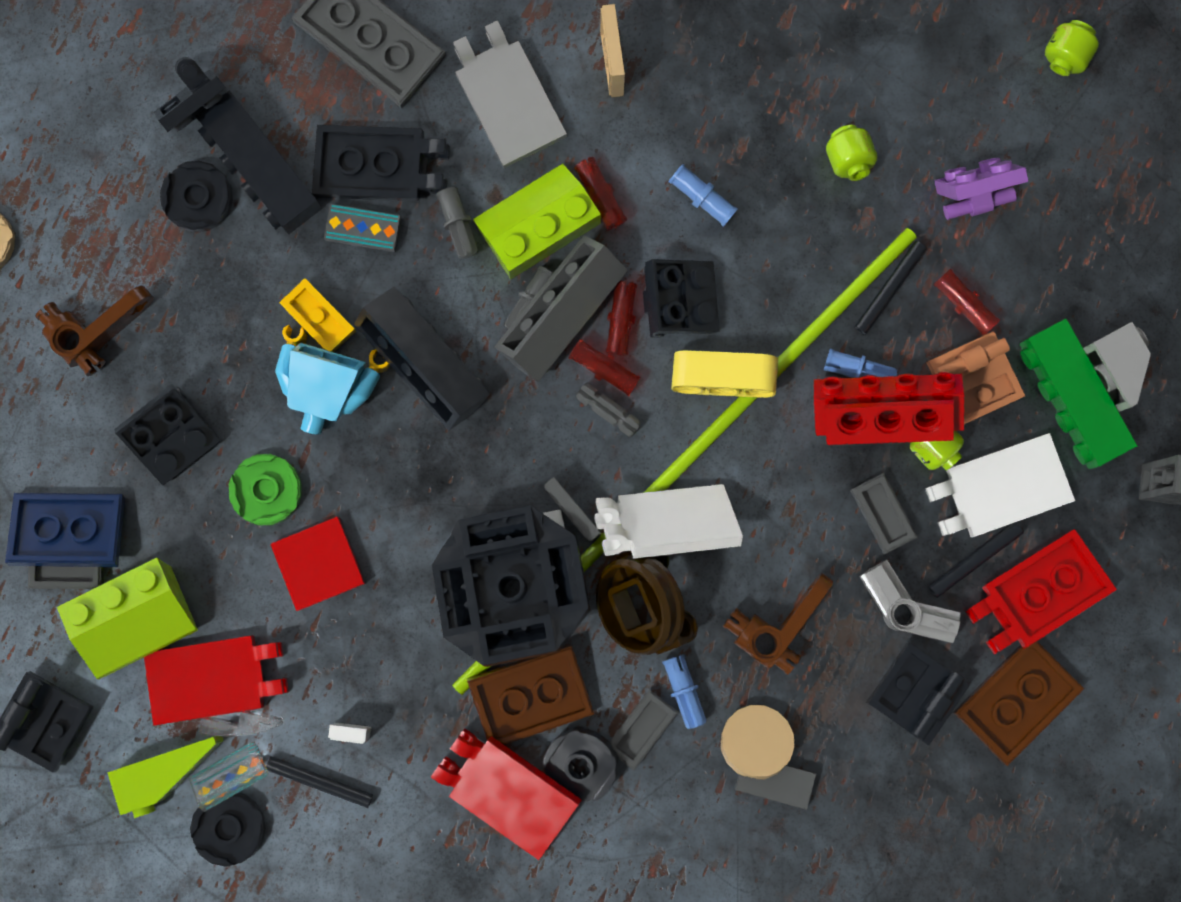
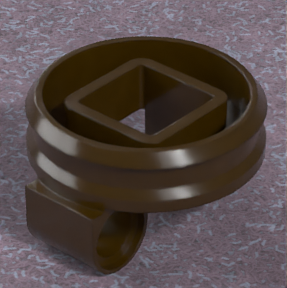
[596,551,698,655]

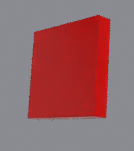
[270,516,366,611]

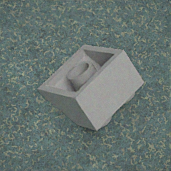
[1083,322,1151,412]

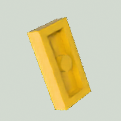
[279,278,356,352]

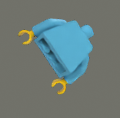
[275,325,390,434]

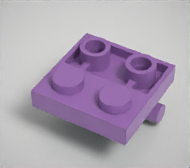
[934,158,1028,220]

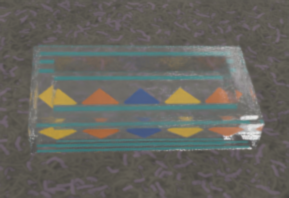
[188,741,269,812]

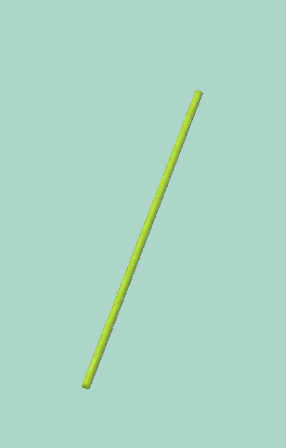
[452,228,917,695]

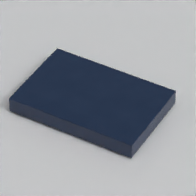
[5,493,125,567]

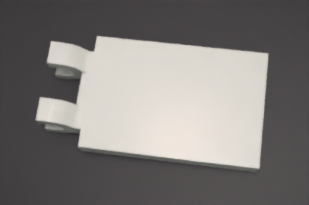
[925,433,1075,537]
[594,484,743,559]

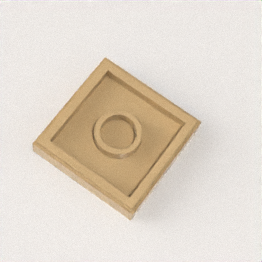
[600,4,625,98]

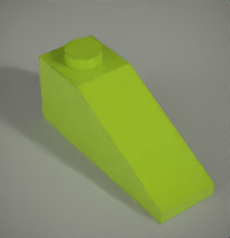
[107,734,224,818]

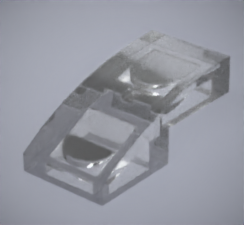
[198,710,284,737]

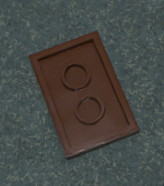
[953,641,1084,766]
[467,644,594,745]

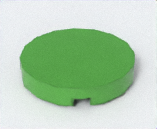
[229,454,302,526]

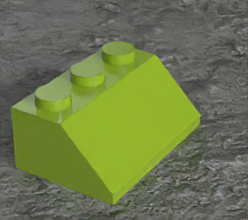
[473,163,601,280]
[57,558,198,680]

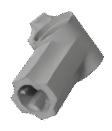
[859,560,960,643]

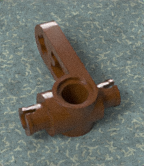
[35,285,154,376]
[722,573,834,675]

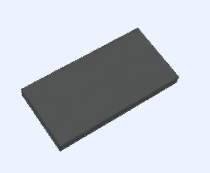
[291,0,446,108]

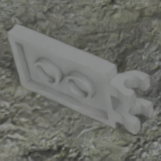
[453,20,567,168]

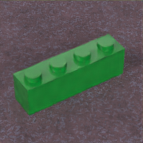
[1020,319,1137,469]

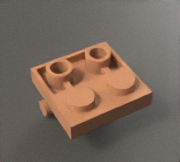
[927,331,1025,424]

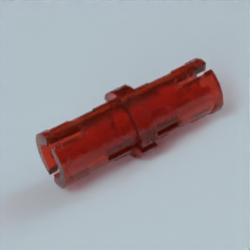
[574,157,627,230]
[933,269,1000,336]
[605,281,637,356]
[568,338,641,397]

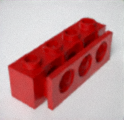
[814,372,964,445]

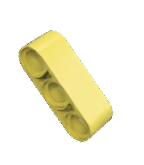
[671,351,778,398]

